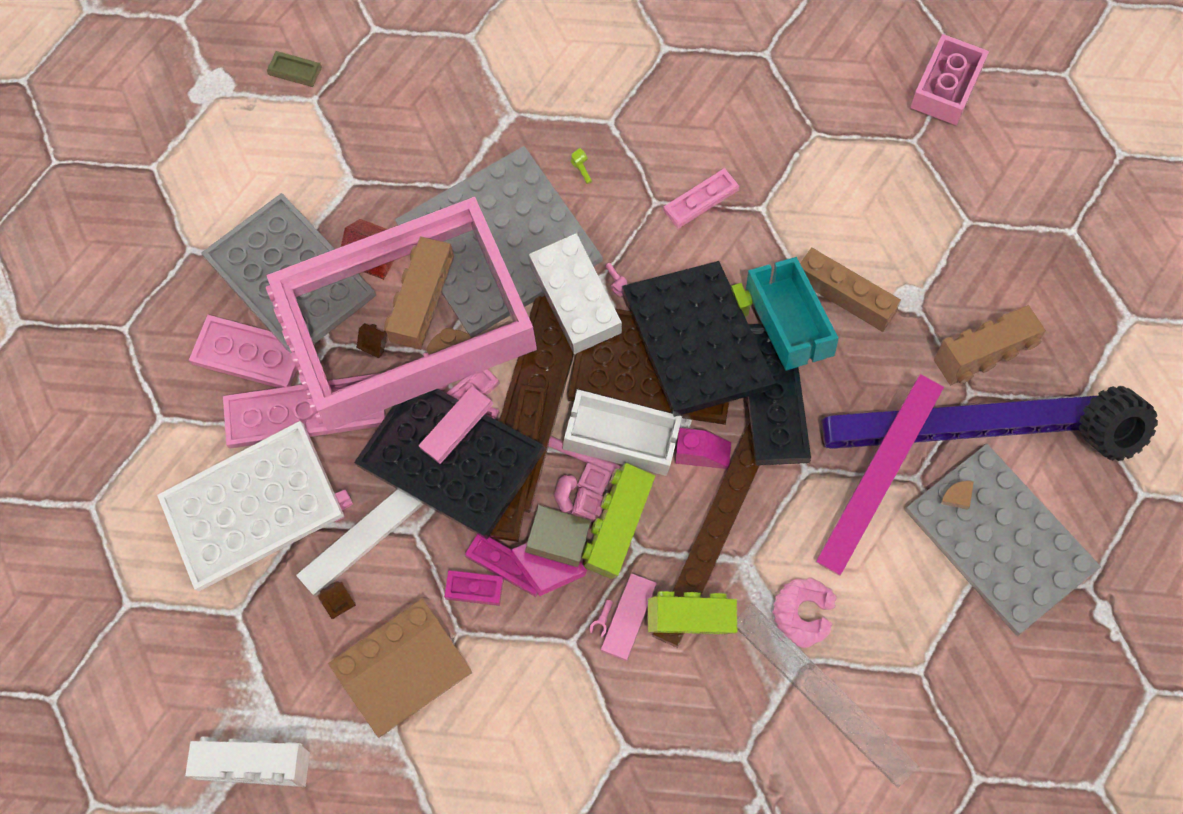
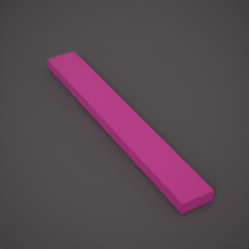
[816,374,944,576]

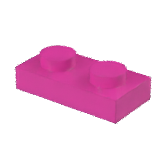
[444,570,504,606]

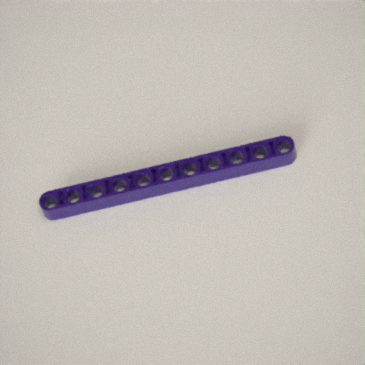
[821,396,1097,449]

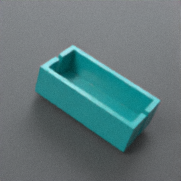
[746,257,839,370]

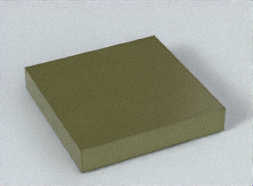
[525,505,591,567]

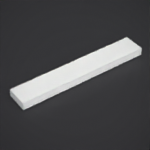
[296,489,424,597]

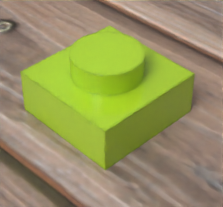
[731,283,753,317]

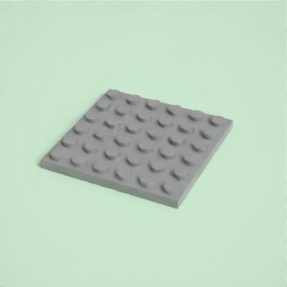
[395,146,603,338]

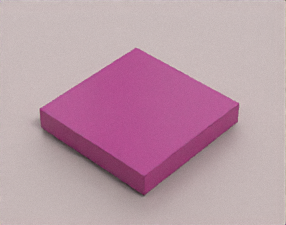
[510,543,587,596]

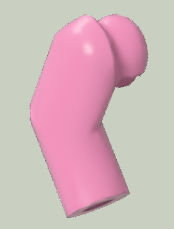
[554,475,577,514]

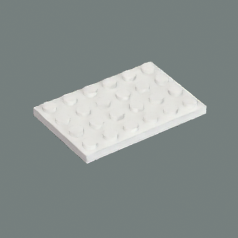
[157,421,344,591]

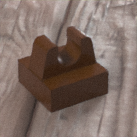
[356,323,388,358]
[318,581,356,619]

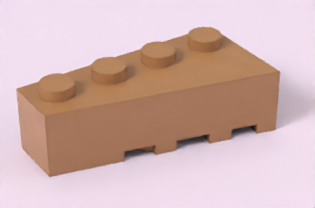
[934,305,1046,386]

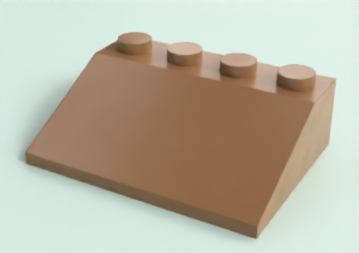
[328,598,472,738]

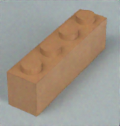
[384,236,454,350]
[800,247,901,332]

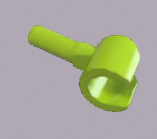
[571,148,592,184]

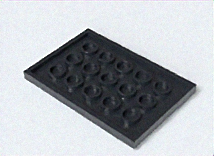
[622,261,776,417]
[354,389,546,540]

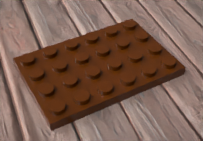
[568,309,729,425]

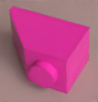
[676,428,731,469]

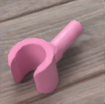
[605,263,627,297]
[590,600,613,637]

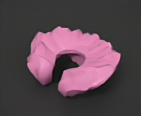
[772,578,837,648]

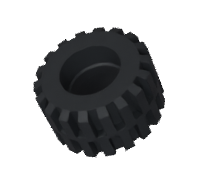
[1079,386,1158,461]

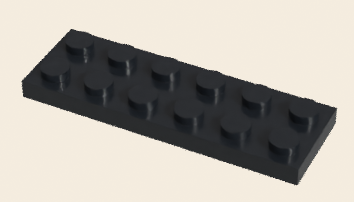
[747,324,811,466]

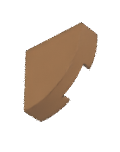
[941,481,974,510]

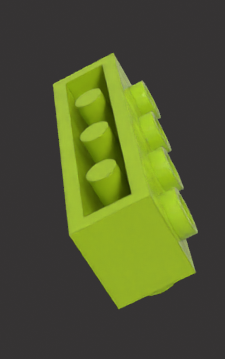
[581,463,656,579]

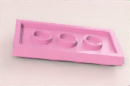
[189,315,297,388]

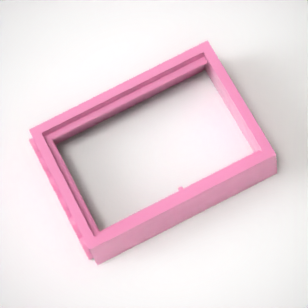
[266,197,537,431]

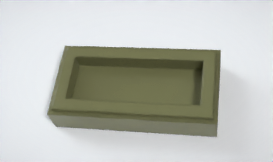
[267,51,322,87]

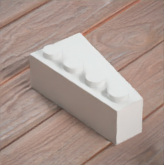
[185,737,310,787]

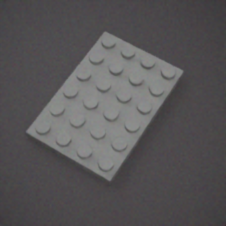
[201,193,376,353]
[905,444,1101,636]

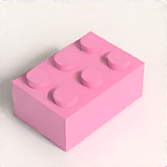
[911,34,989,126]

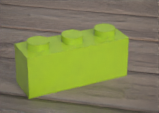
[648,591,737,634]

